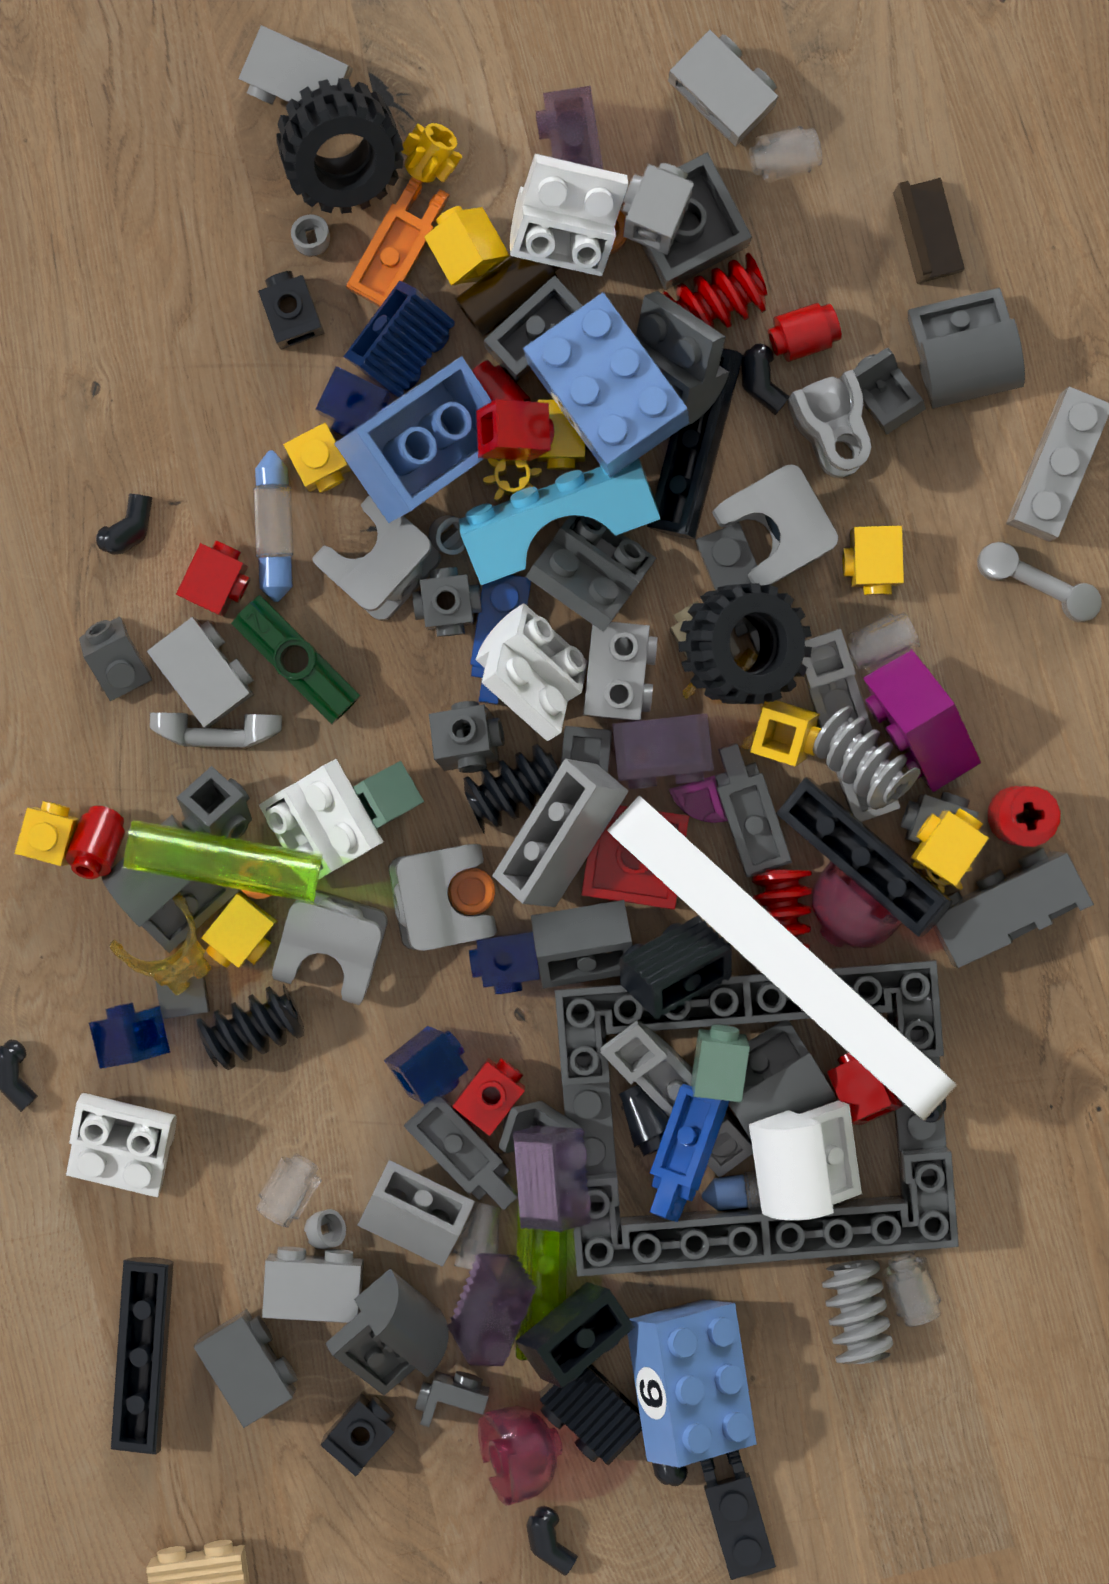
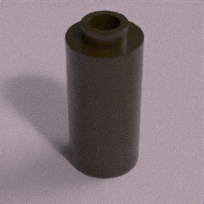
[455,256,561,337]

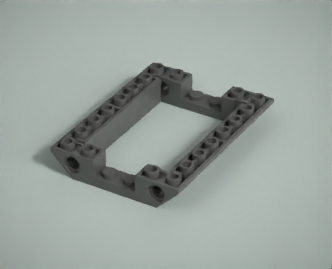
[555,960,959,1277]

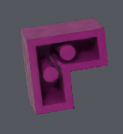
[863,648,981,792]

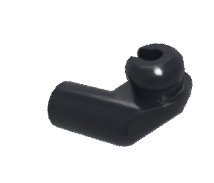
[741,343,790,415]
[96,493,152,555]
[0,1039,38,1112]
[526,1506,578,1576]

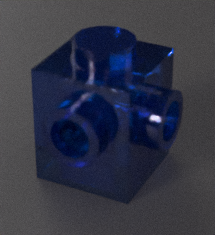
[316,366,390,436]
[469,930,540,994]
[89,1002,170,1069]
[384,1026,469,1105]

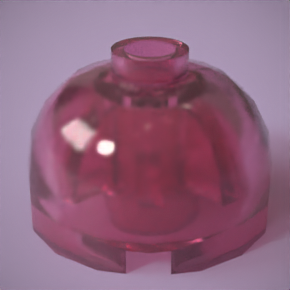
[812,861,903,948]
[478,1406,563,1506]

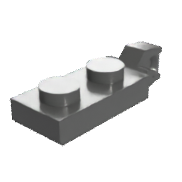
[695,522,760,655]
[715,743,792,878]
[404,1092,518,1210]

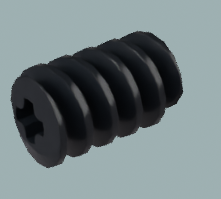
[463,744,558,834]
[196,984,304,1070]

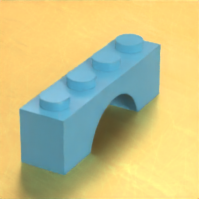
[459,458,661,585]

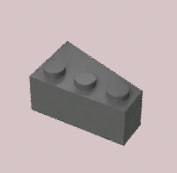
[933,847,1094,968]

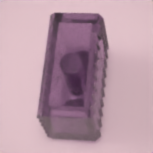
[513,1126,591,1232]
[447,1253,537,1366]

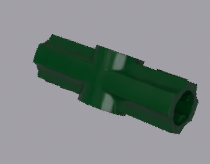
[231,595,361,725]

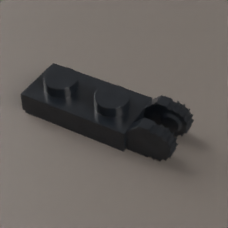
[700,1450,776,1580]

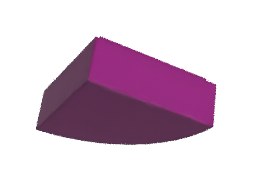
[669,776,728,823]

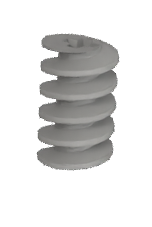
[813,706,920,810]
[822,1260,894,1364]

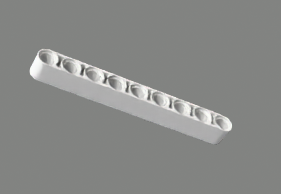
[607,795,957,1121]

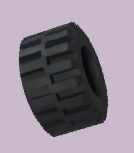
[276,78,404,214]
[678,583,812,704]

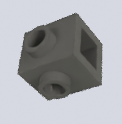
[412,567,482,637]
[429,701,505,773]
[177,766,252,851]

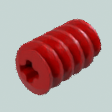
[662,252,768,329]
[987,786,1061,847]
[751,869,812,950]

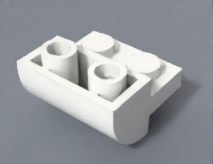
[510,154,629,277]
[476,603,588,741]
[259,759,383,887]
[66,1093,177,1198]
[749,1100,862,1220]

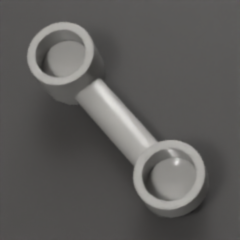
[977,542,1102,622]
[149,713,282,748]

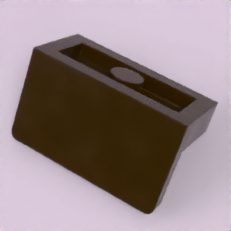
[893,178,965,284]

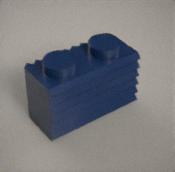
[343,280,455,398]

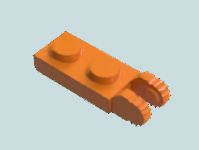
[346,177,450,307]

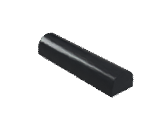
[647,348,743,539]
[776,777,952,937]
[111,1257,174,1455]

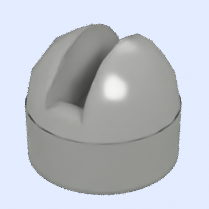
[291,215,330,257]
[428,515,466,555]
[304,1209,346,1249]

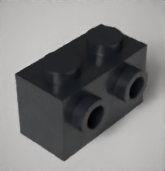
[515,1282,635,1388]

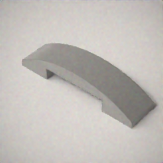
[802,629,901,822]
[600,1020,753,1178]

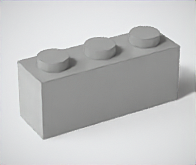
[1006,386,1109,542]
[492,759,629,907]

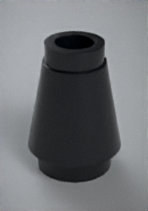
[619,1085,669,1157]

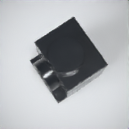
[258,271,325,350]
[320,1393,396,1477]

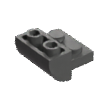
[908,288,1025,409]
[635,291,729,427]
[526,515,657,632]
[102,815,240,953]
[729,1020,838,1140]
[325,1268,449,1395]

